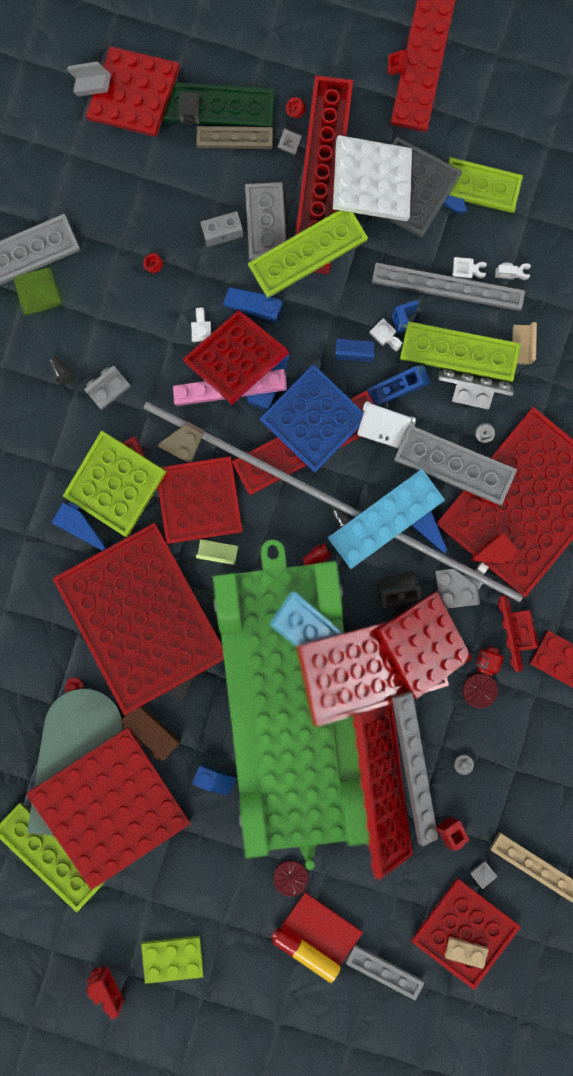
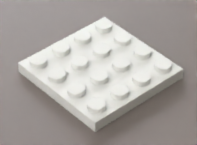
[333,135,412,221]

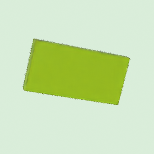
[448,157,523,213]

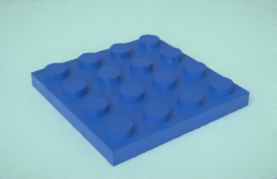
[260,364,364,473]

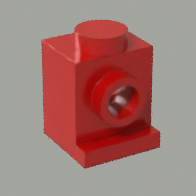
[436,817,469,851]

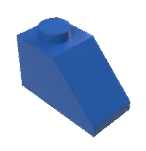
[192,762,237,795]

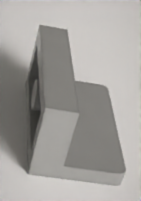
[67,62,111,96]

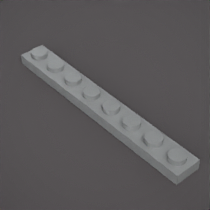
[372,263,525,311]
[392,692,438,846]

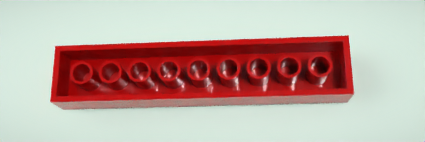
[295,76,353,274]

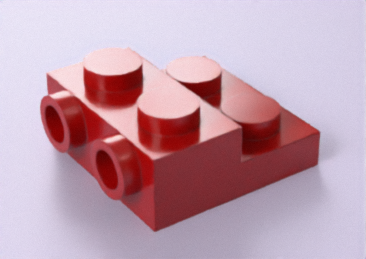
[86,966,124,1020]

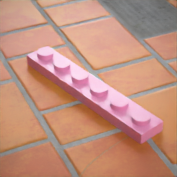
[173,369,287,406]

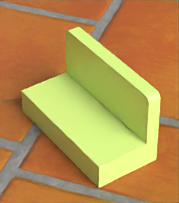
[196,539,238,565]

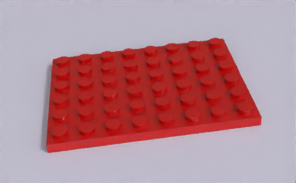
[436,407,573,598]
[52,523,224,715]

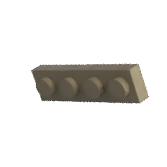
[197,126,273,149]

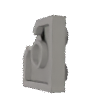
[435,569,480,608]

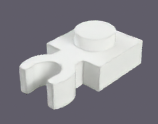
[452,257,487,280]

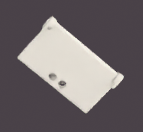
[358,401,416,448]

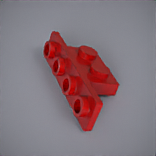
[498,595,538,672]

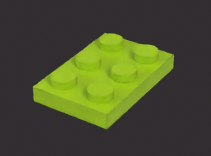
[141,936,204,984]

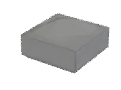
[277,128,302,155]
[469,860,497,889]

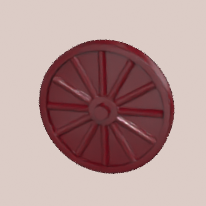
[463,673,498,708]
[273,860,308,897]

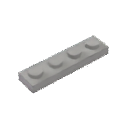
[346,944,424,1000]

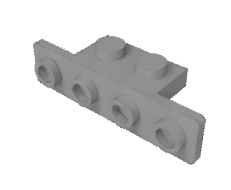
[438,369,514,409]

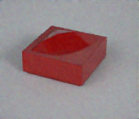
[387,49,408,75]

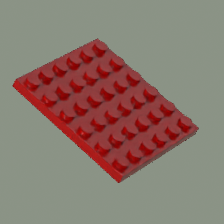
[26,727,191,890]

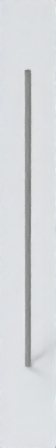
[144,402,523,602]

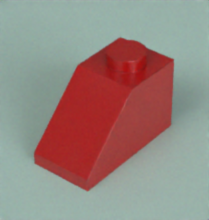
[471,533,519,564]

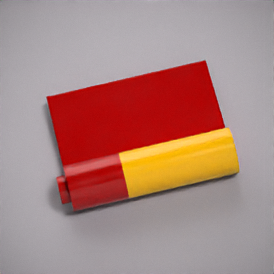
[271,892,363,983]

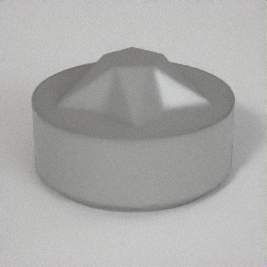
[475,423,495,443]
[453,754,474,775]

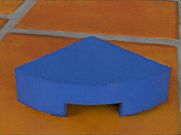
[444,193,467,213]

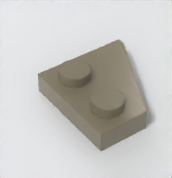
[158,422,205,463]

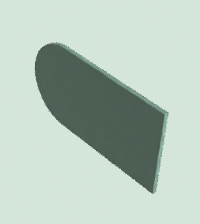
[27,688,122,835]

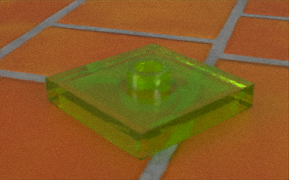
[13,267,61,315]

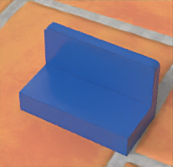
[392,300,418,334]
[335,339,375,362]

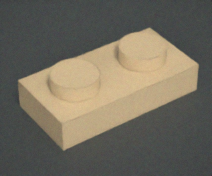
[444,936,488,969]

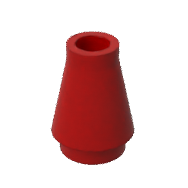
[302,544,332,566]

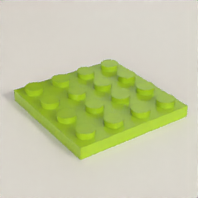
[63,431,167,537]

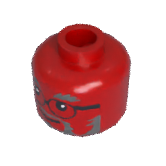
[475,646,504,676]

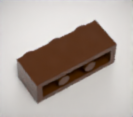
[121,706,181,761]

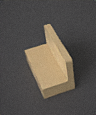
[512,322,537,365]

